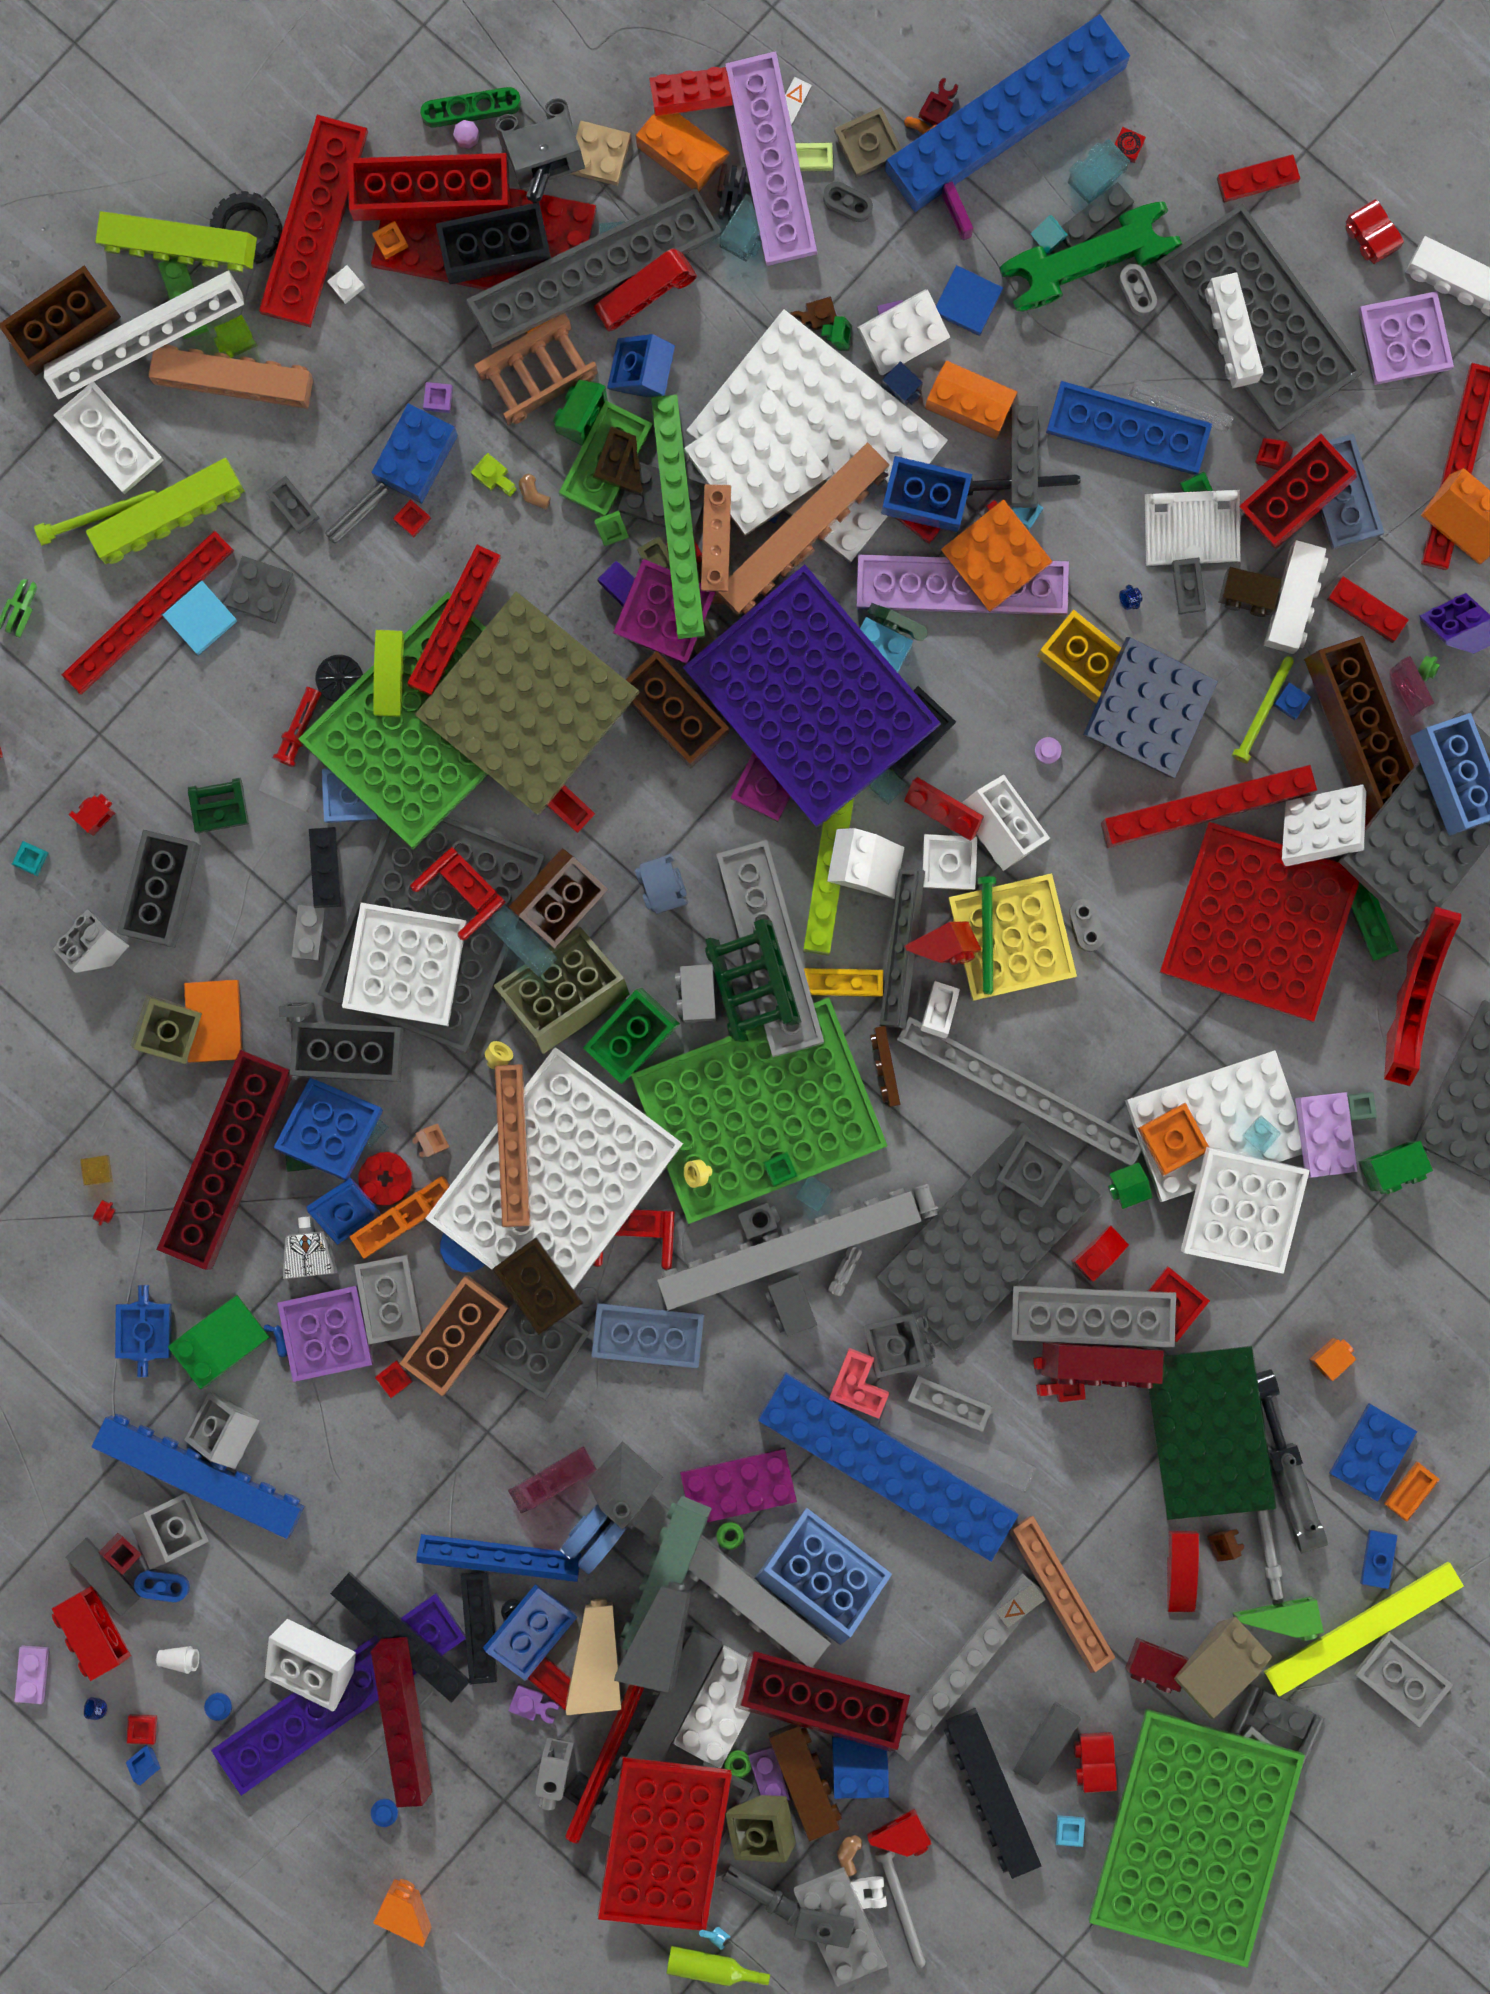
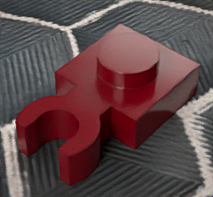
[918,78,958,125]

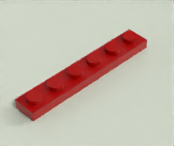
[407,544,501,696]

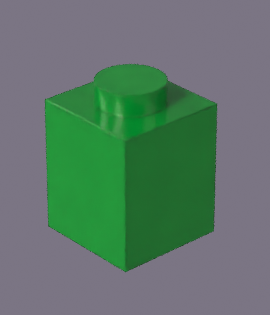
[1108,1163,1153,1209]

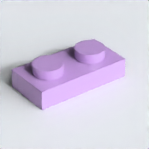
[14,1645,49,1704]

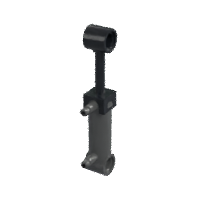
[1257,1369,1328,1554]

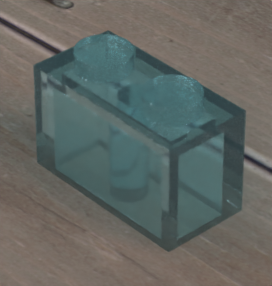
[1068,138,1130,204]

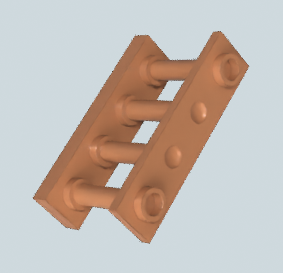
[474,313,598,425]
[701,484,731,604]

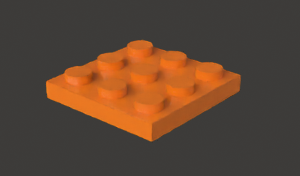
[941,499,1053,612]

